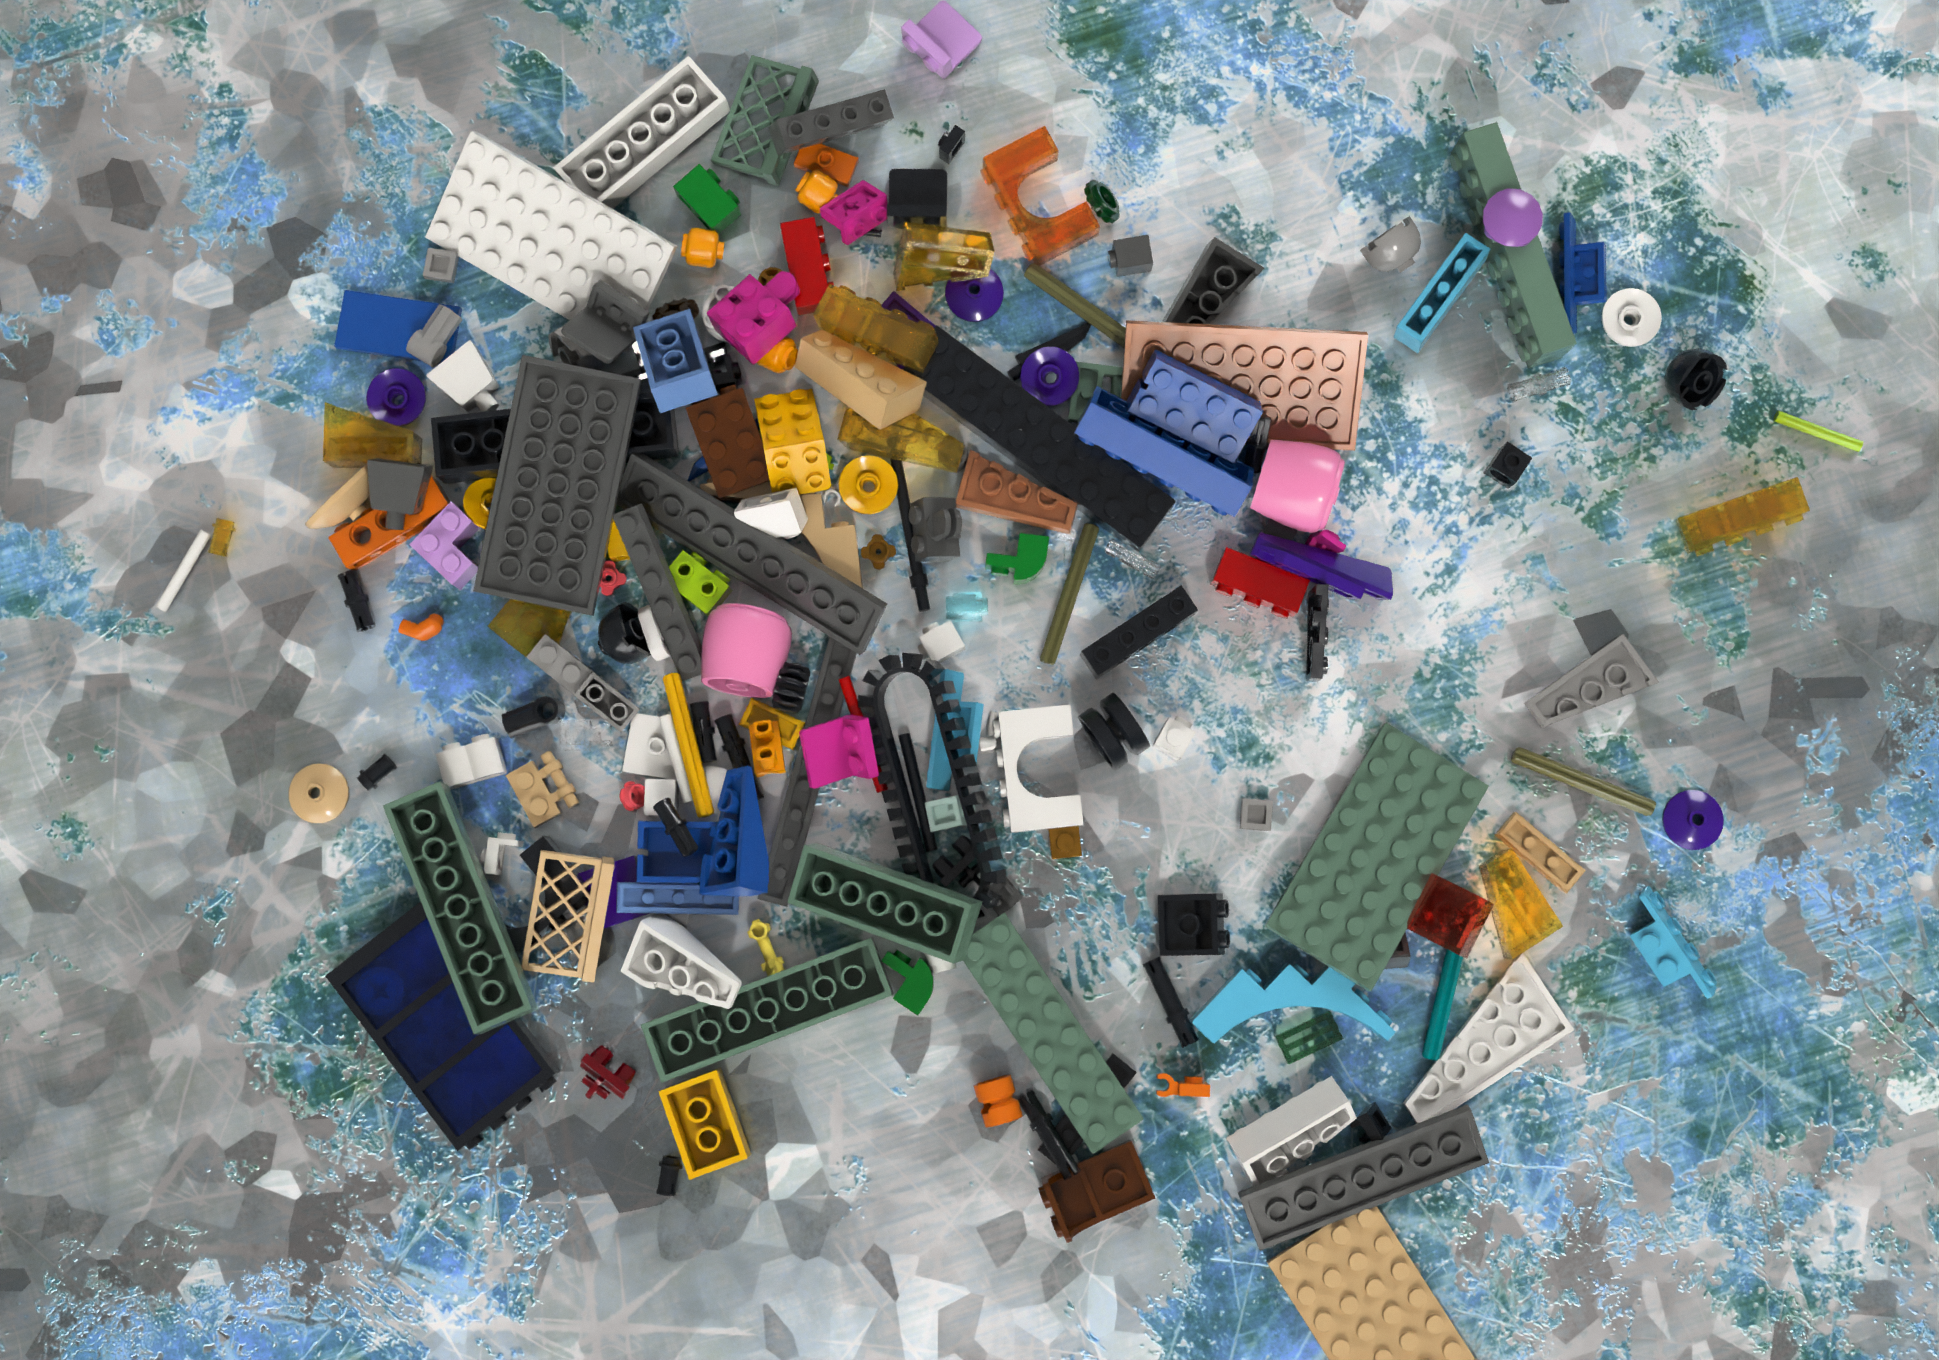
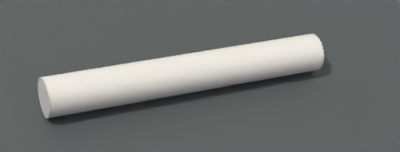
[155,529,211,612]
[660,714,693,804]

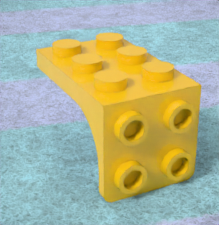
[754,389,831,495]

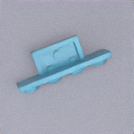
[926,669,984,791]
[1630,886,1717,999]

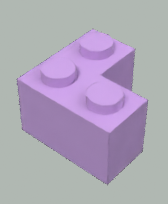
[409,502,480,590]

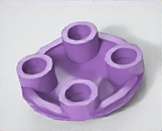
[1483,188,1543,247]

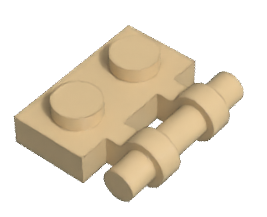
[505,751,579,828]

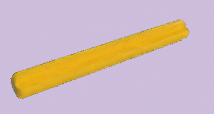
[663,673,714,818]

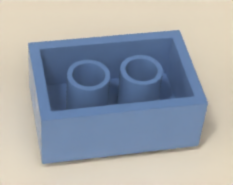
[633,309,718,413]

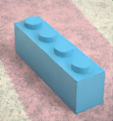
[1394,233,1490,353]

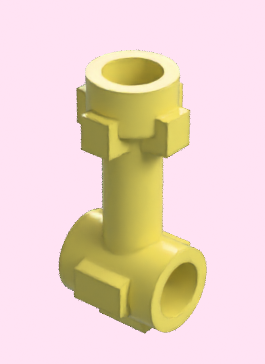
[747,919,785,976]

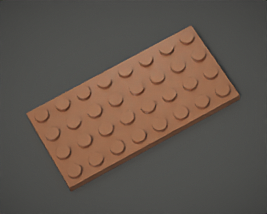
[1121,320,1368,451]

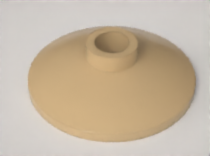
[288,764,349,823]

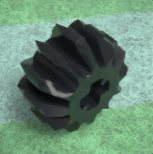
[772,662,810,713]

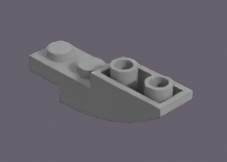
[526,634,640,732]

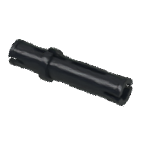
[714,714,764,800]
[1142,956,1199,1048]
[1018,1091,1081,1181]

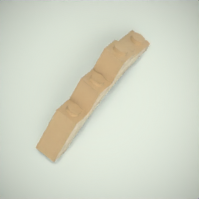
[700,478,863,588]

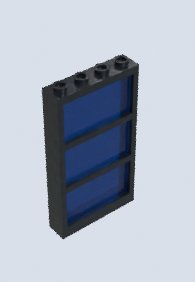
[325,901,561,1151]

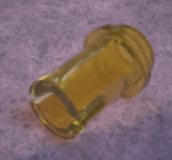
[208,518,236,557]

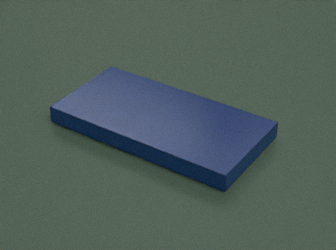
[334,290,462,364]

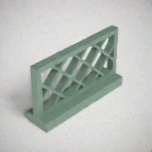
[711,55,819,186]

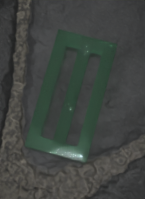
[1274,1011,1344,1065]

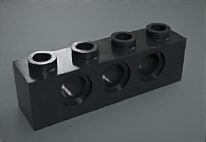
[1080,585,1198,680]

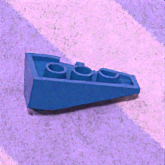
[699,766,769,897]

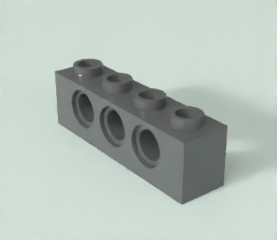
[768,89,894,156]

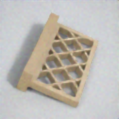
[521,850,615,983]

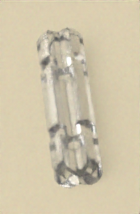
[1105,539,1161,579]

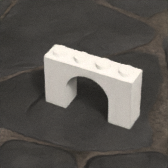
[993,705,1084,833]

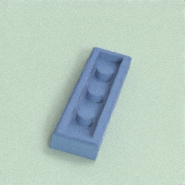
[616,882,739,915]

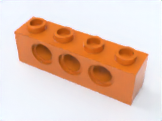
[328,476,451,571]

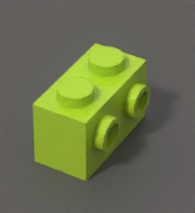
[669,550,733,616]

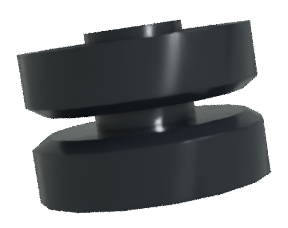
[1078,692,1150,770]

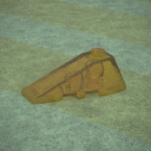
[837,407,965,473]

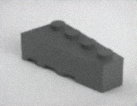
[1162,237,1264,324]

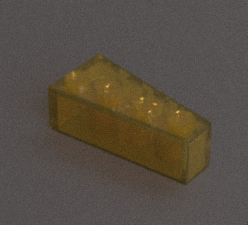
[813,284,939,373]
[1676,477,1810,557]

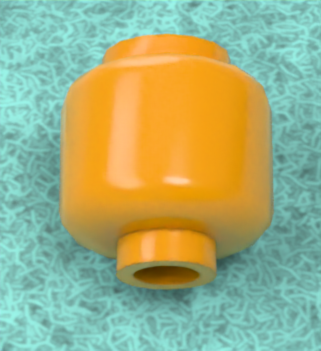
[795,169,839,214]
[681,228,725,268]
[757,336,798,374]

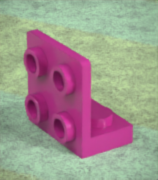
[799,714,879,789]

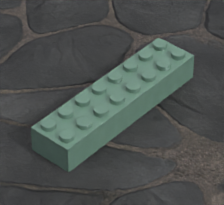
[1450,122,1577,369]
[383,781,538,1034]
[963,913,1144,1154]
[641,937,894,1083]

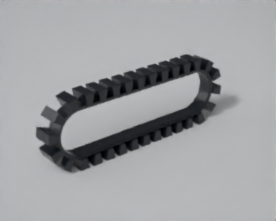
[858,653,1006,919]

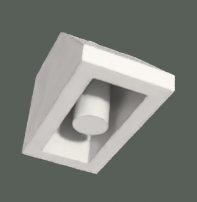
[734,488,808,539]

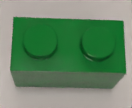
[673,164,741,234]

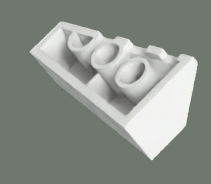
[1226,1076,1357,1186]

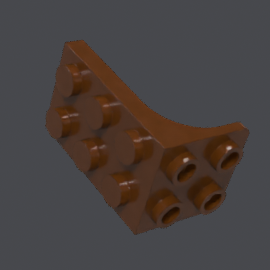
[686,385,769,499]
[1038,1140,1155,1243]

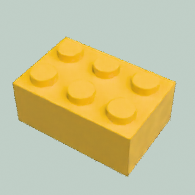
[658,1067,751,1180]

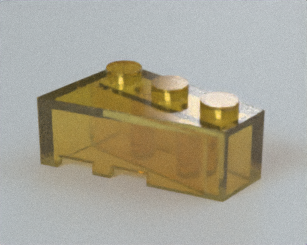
[323,402,422,468]
[1479,849,1563,959]

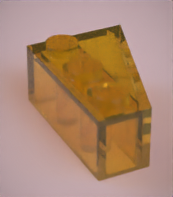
[893,222,995,291]

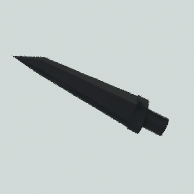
[1007,323,1091,381]

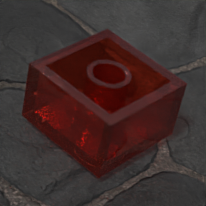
[1407,873,1494,959]

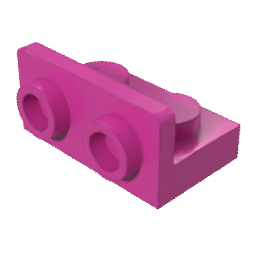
[820,180,888,245]

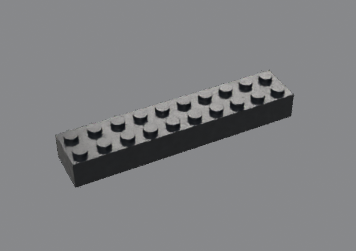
[903,325,1176,554]

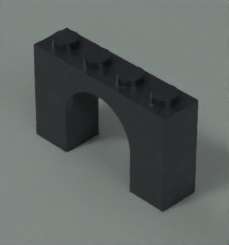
[504,836,591,961]

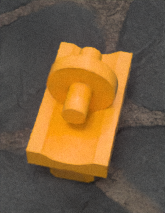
[749,720,786,778]

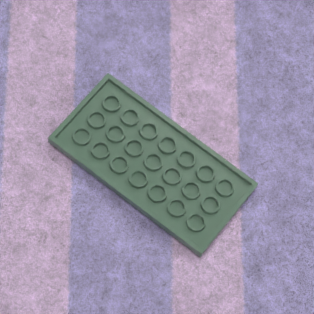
[1264,722,1489,992]

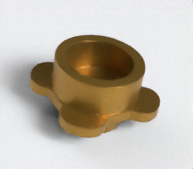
[861,534,896,570]

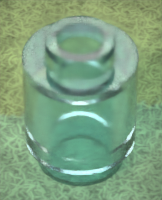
[946,592,988,622]

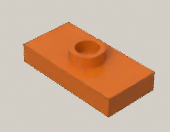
[794,144,859,187]

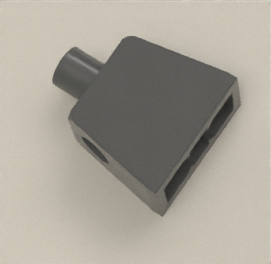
[367,458,433,530]

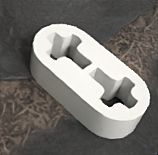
[638,605,671,661]

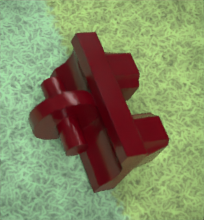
[580,1045,636,1100]

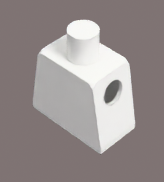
[426,340,499,412]

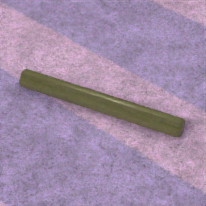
[1024,263,1126,348]
[1040,523,1099,665]
[1511,747,1656,816]

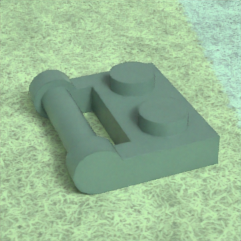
[1068,361,1123,423]

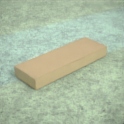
[1494,812,1586,894]

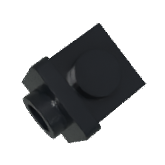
[711,354,742,393]

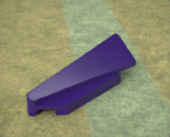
[1250,532,1393,600]

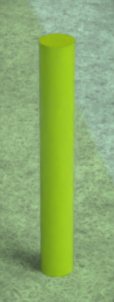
[1773,410,1863,452]

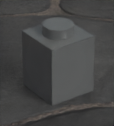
[1108,235,1153,277]

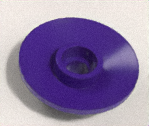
[945,264,1004,322]
[1020,347,1080,406]
[366,368,426,427]
[1662,790,1724,850]

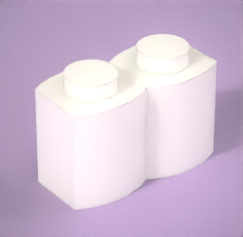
[436,734,507,790]

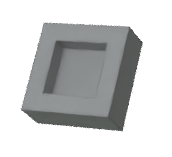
[423,248,459,284]
[1239,798,1273,831]

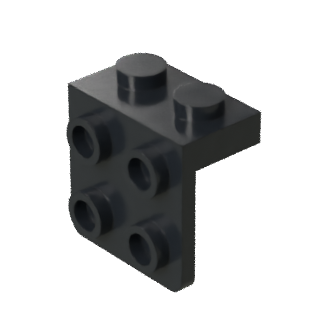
[887,169,947,230]

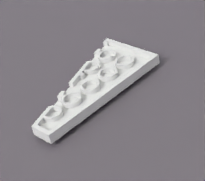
[1403,952,1574,1124]

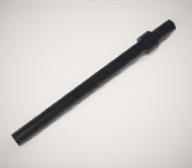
[886,437,930,612]

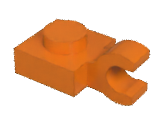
[1156,1073,1210,1097]

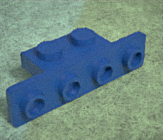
[1559,212,1607,334]

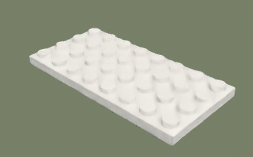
[425,131,678,352]

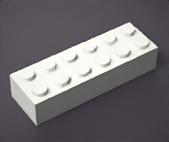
[553,56,730,209]

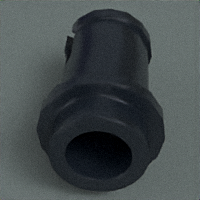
[357,753,397,791]
[656,1155,683,1196]

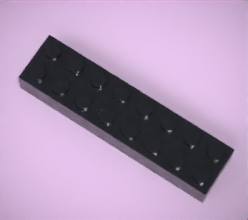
[431,392,679,484]

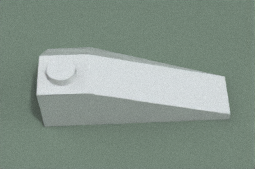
[620,913,742,1009]

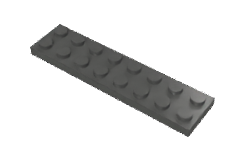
[1238,1105,1489,1251]

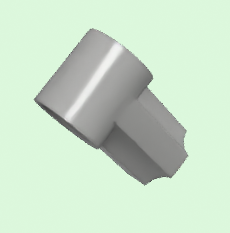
[406,304,463,367]

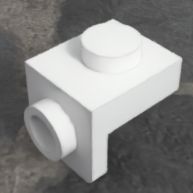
[480,832,524,875]

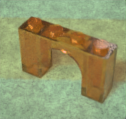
[980,126,1100,266]

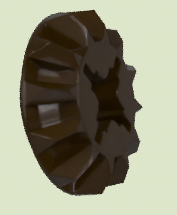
[652,298,699,320]

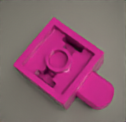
[706,271,800,365]

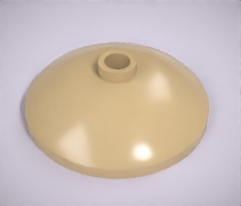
[305,464,370,529]

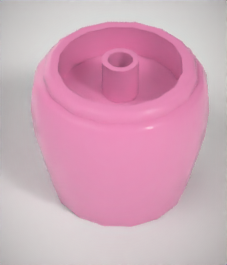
[1250,440,1345,533]
[701,603,792,698]

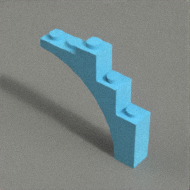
[1190,963,1396,1043]

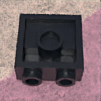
[1158,893,1230,956]

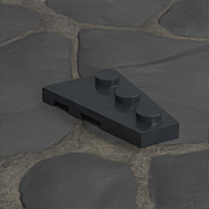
[1306,584,1329,682]

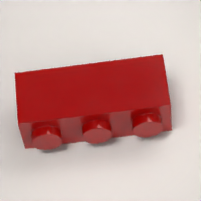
[780,217,837,316]
[1210,547,1310,619]

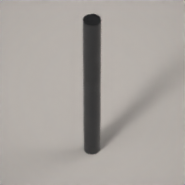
[898,733,938,852]

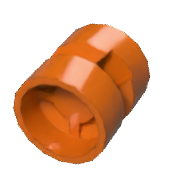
[973,1074,1023,1128]

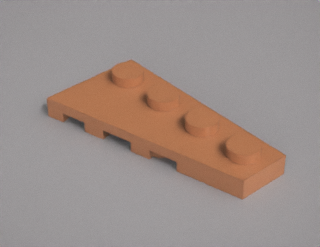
[956,449,1078,534]

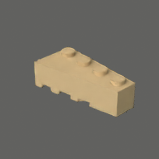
[795,329,927,430]

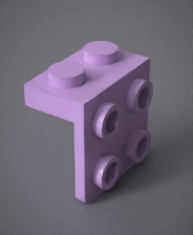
[901,1,982,79]

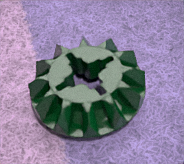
[1084,180,1120,223]

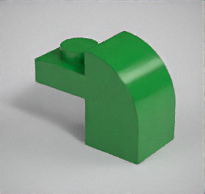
[985,533,1049,585]
[881,949,934,1016]

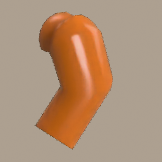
[398,613,444,641]

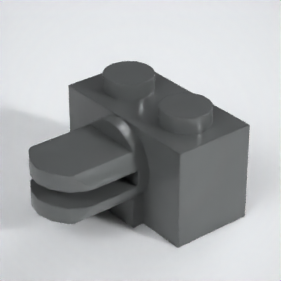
[909,497,962,562]

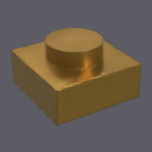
[1048,826,1082,859]

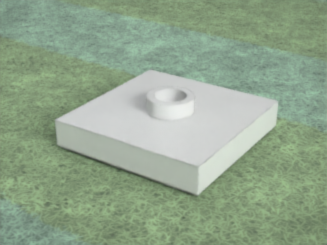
[622,713,693,780]

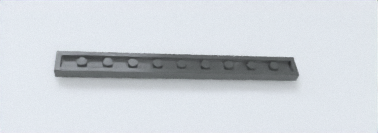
[757,637,857,907]

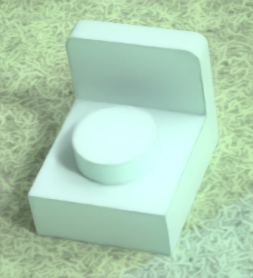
[925,795,975,832]

